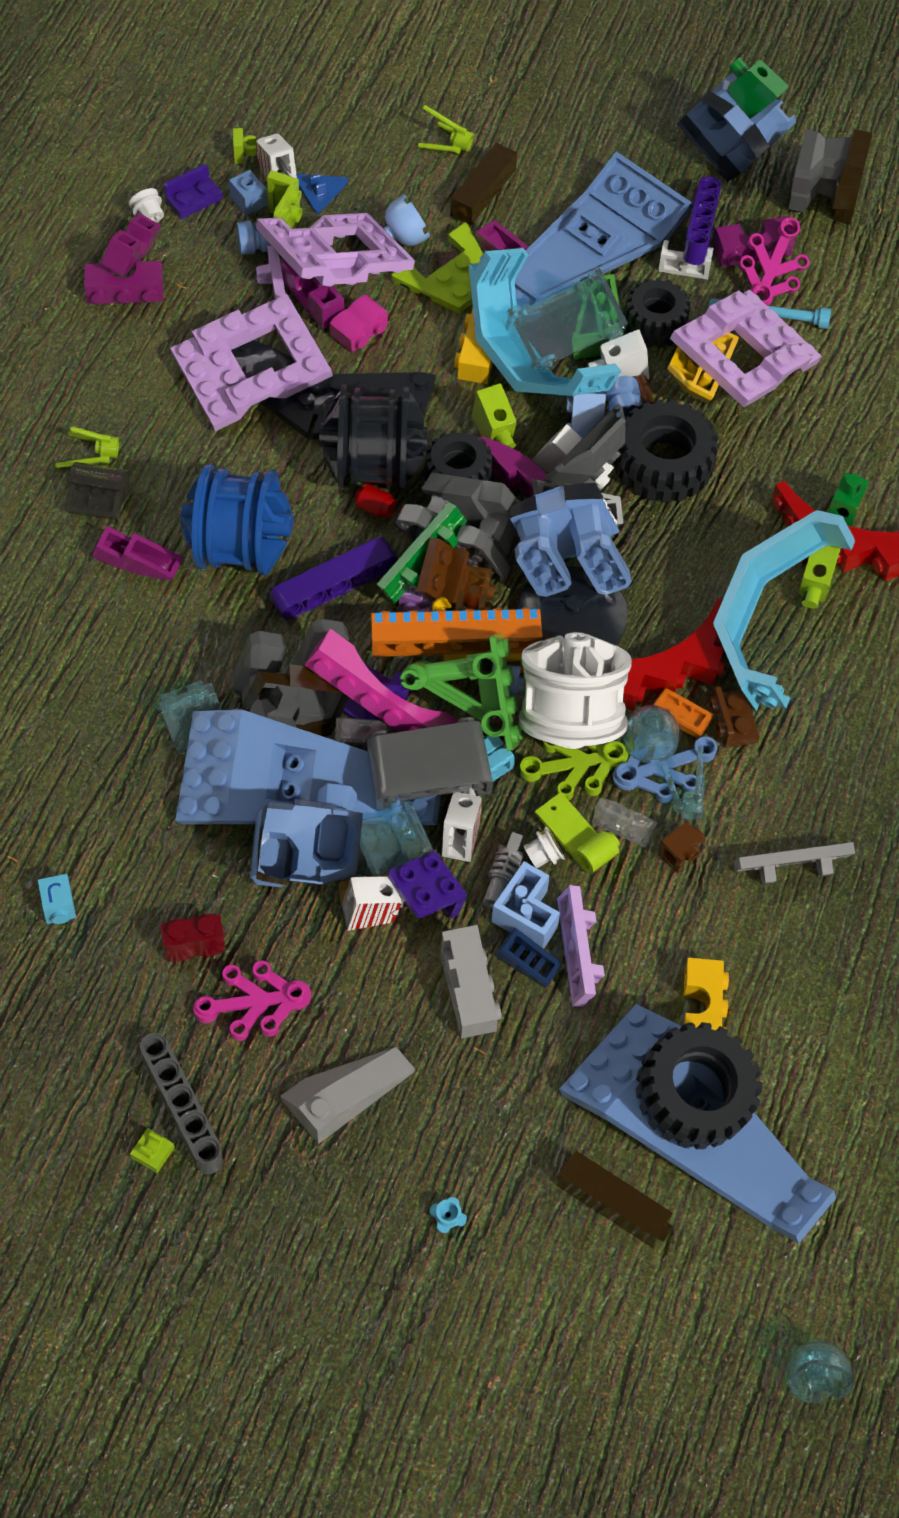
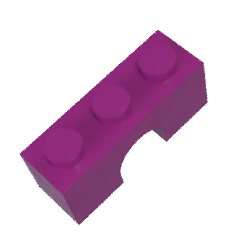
[101,213,161,276]
[713,216,796,267]
[281,259,344,329]
[85,261,164,304]

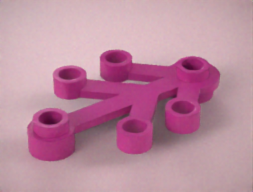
[738,217,810,306]
[193,961,311,1041]

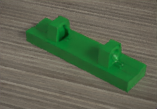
[377,502,467,603]

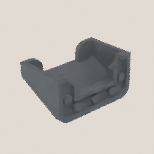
[366,717,493,811]

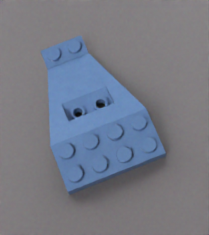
[515,151,693,321]
[175,710,441,825]
[559,1004,836,1243]

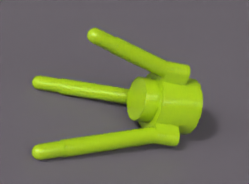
[418,105,474,154]
[55,427,119,468]

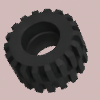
[624,278,690,347]
[425,430,492,481]

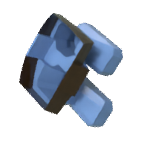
[250,783,363,887]

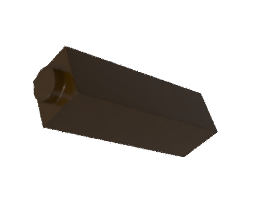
[450,143,517,225]
[557,1151,673,1248]

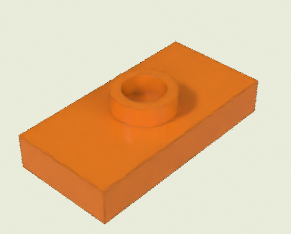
[650,687,714,739]

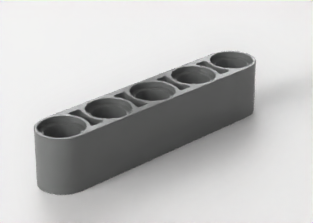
[140,1033,223,1174]

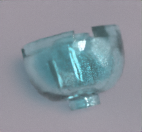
[623,705,680,763]
[787,1340,854,1404]

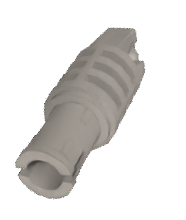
[482,832,524,909]

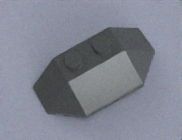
[544,404,626,484]

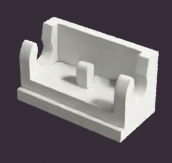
[659,240,713,280]

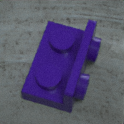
[164,164,223,219]

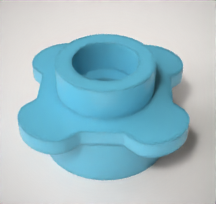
[430,1197,467,1233]

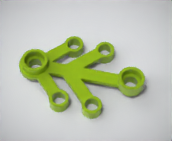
[520,741,628,800]

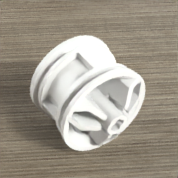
[519,632,632,749]

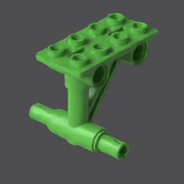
[400,633,523,751]

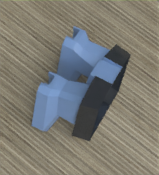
[677,74,796,182]
[509,483,632,597]

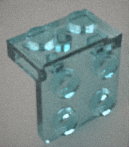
[154,680,222,754]

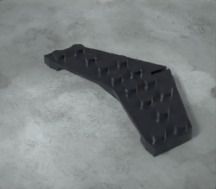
[231,340,436,440]

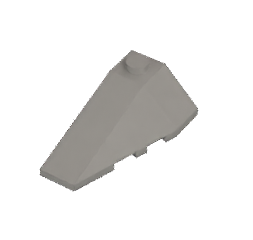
[280,1047,415,1144]

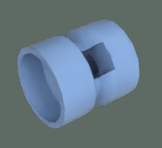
[236,221,272,255]
[605,376,642,417]

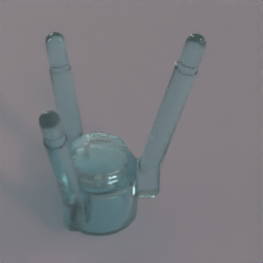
[662,745,705,820]

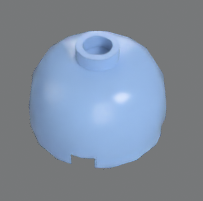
[384,194,430,246]

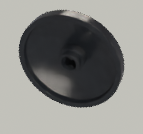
[518,566,628,646]

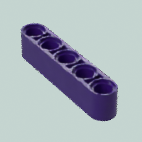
[683,177,721,265]
[269,538,398,620]

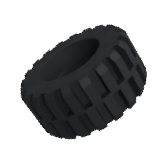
[614,400,718,502]
[636,1022,762,1150]

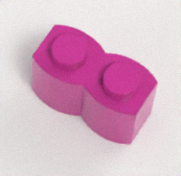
[330,295,388,352]

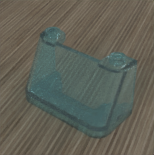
[502,268,628,373]

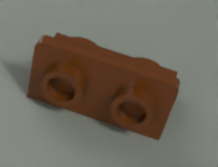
[416,538,469,604]
[709,686,760,748]

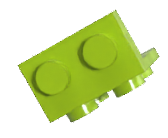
[267,170,302,229]

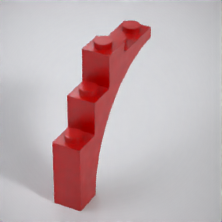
[771,481,899,582]
[623,598,727,711]

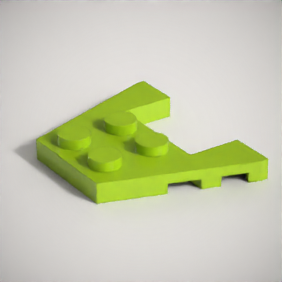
[391,223,483,314]

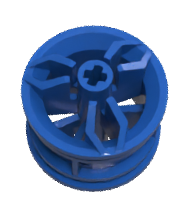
[180,464,294,575]

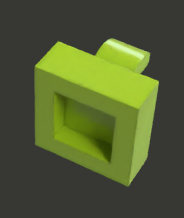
[233,128,256,164]
[130,1128,175,1173]

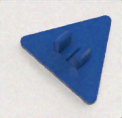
[296,174,348,213]

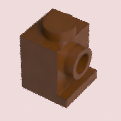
[658,821,705,874]

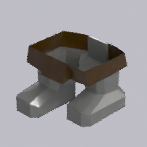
[788,129,873,225]
[230,619,350,737]

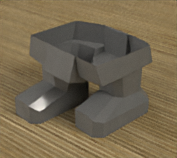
[395,473,519,582]

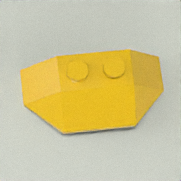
[667,332,739,403]

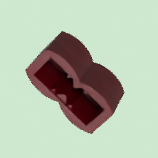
[161,914,226,962]

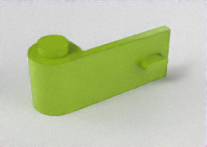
[534,792,620,874]

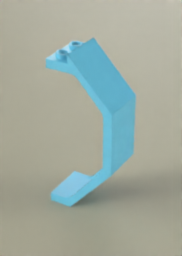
[469,248,621,396]
[713,510,855,711]

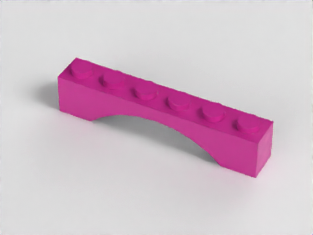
[305,629,457,732]

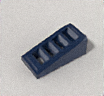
[494,928,563,988]

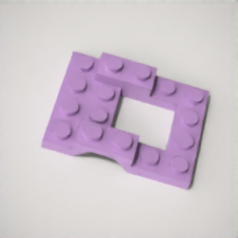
[256,213,415,287]
[670,290,822,407]
[170,294,333,431]

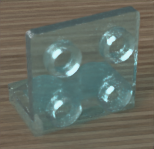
[360,801,433,876]

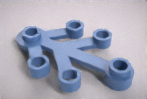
[613,728,717,803]

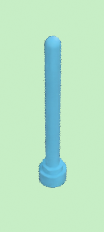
[709,299,831,329]

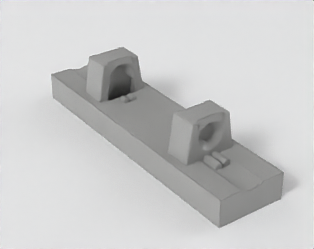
[733,842,855,884]

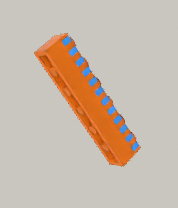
[371,608,542,657]

